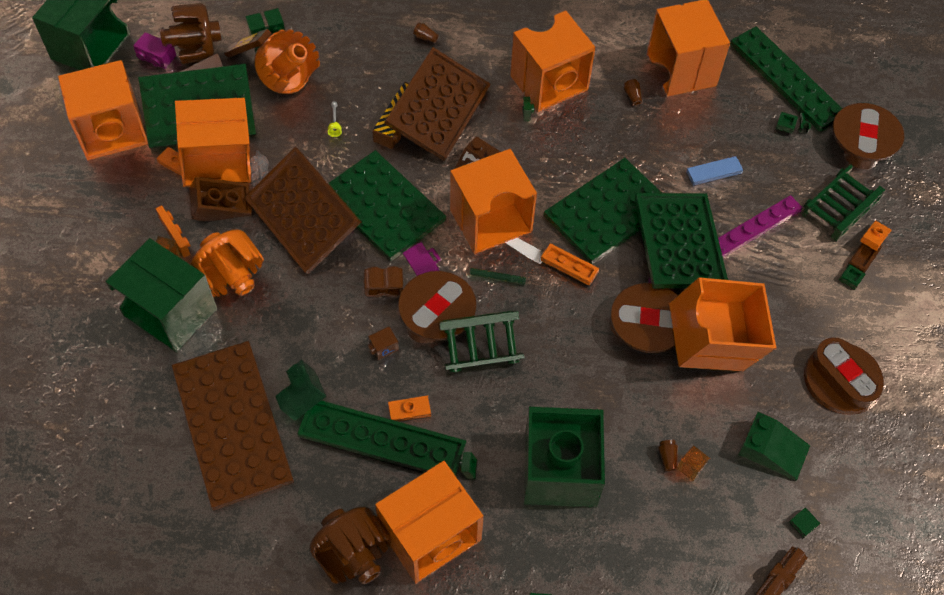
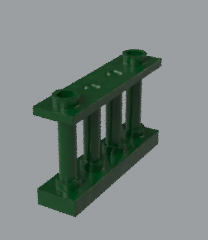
[802,164,885,242]
[438,310,524,372]

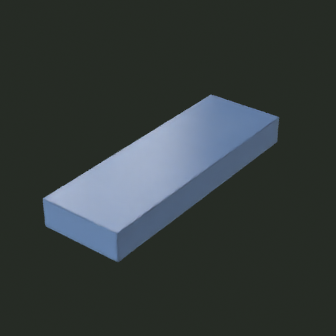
[686,156,743,186]

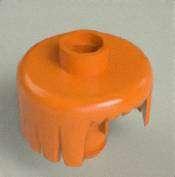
[255,29,320,94]
[191,229,264,297]

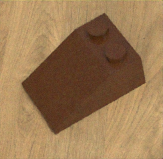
[189,177,252,221]

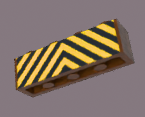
[372,82,409,149]

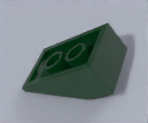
[738,412,810,481]

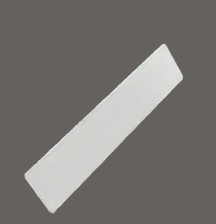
[505,238,544,264]

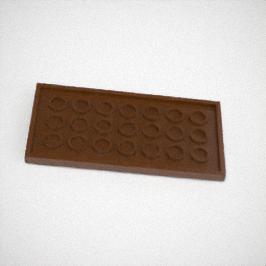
[172,341,294,511]

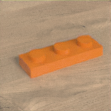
[155,205,191,258]
[541,243,600,286]

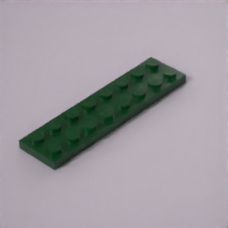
[730,26,843,132]
[297,398,467,476]

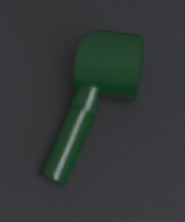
[798,112,811,133]

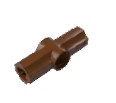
[756,546,808,595]

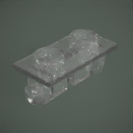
[250,150,269,187]

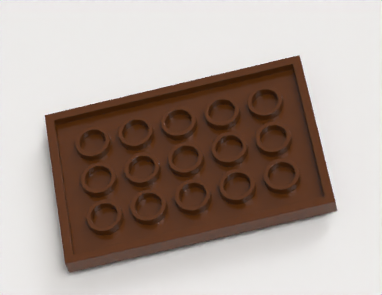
[384,47,491,162]
[244,146,361,274]

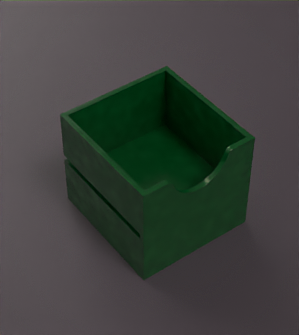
[32,0,130,70]
[105,238,217,353]
[524,406,605,507]

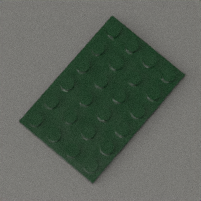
[138,64,256,149]
[329,150,446,261]
[543,158,662,264]
[635,193,728,289]

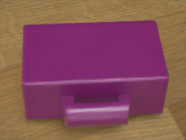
[403,242,441,276]

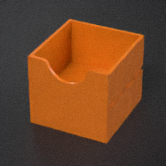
[647,0,730,97]
[510,11,596,112]
[58,60,148,161]
[175,98,251,187]
[450,148,537,254]
[669,278,776,371]
[375,461,484,584]

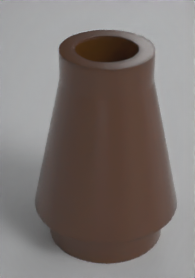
[413,22,439,44]
[624,79,643,106]
[658,440,678,471]

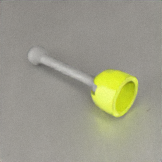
[328,101,342,137]

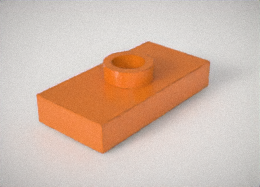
[156,147,182,176]
[860,220,891,251]
[388,395,431,422]

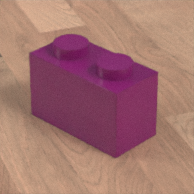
[133,32,177,69]

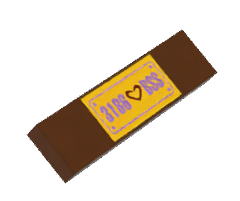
[224,29,271,58]

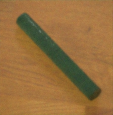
[469,268,526,285]

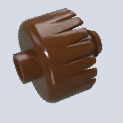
[159,3,222,65]
[309,506,391,584]

